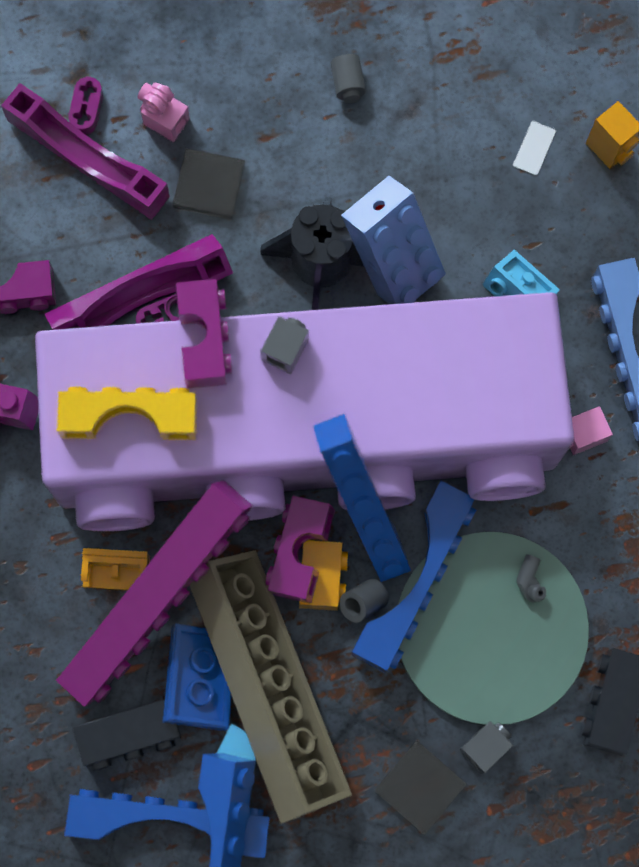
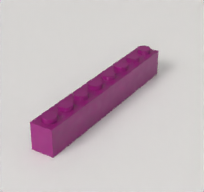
[56,480,253,707]

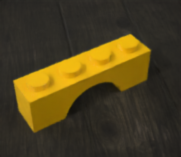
[57,386,197,440]

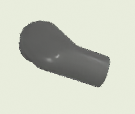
[516,554,546,603]

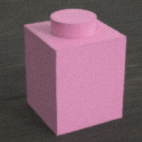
[570,406,613,455]

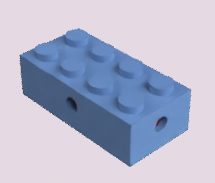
[341,176,446,305]

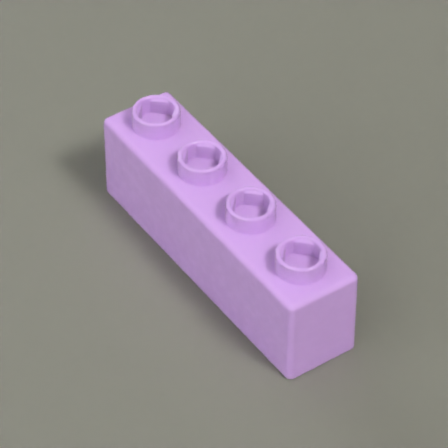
[35,292,574,531]

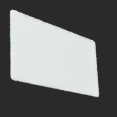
[513,121,556,175]

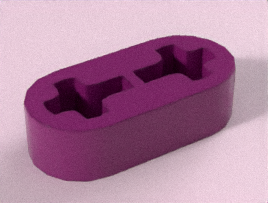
[69,77,103,135]

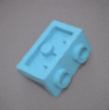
[483,249,560,297]

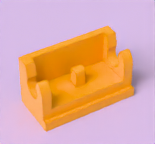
[81,548,150,590]

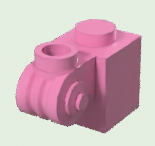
[138,83,190,142]

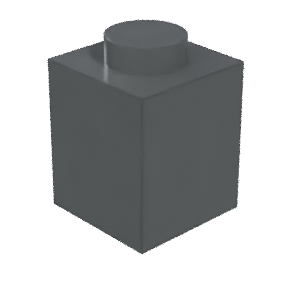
[260,316,309,374]
[459,721,513,774]

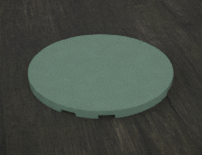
[398,532,589,725]

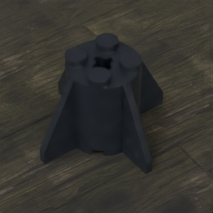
[260,197,364,310]

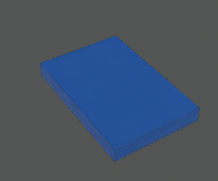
[163,623,232,731]

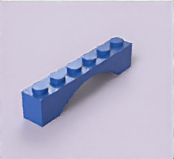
[313,413,411,582]
[351,481,477,674]
[198,753,255,867]
[64,789,270,858]

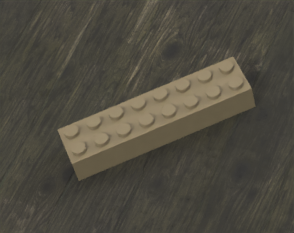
[190,550,352,824]

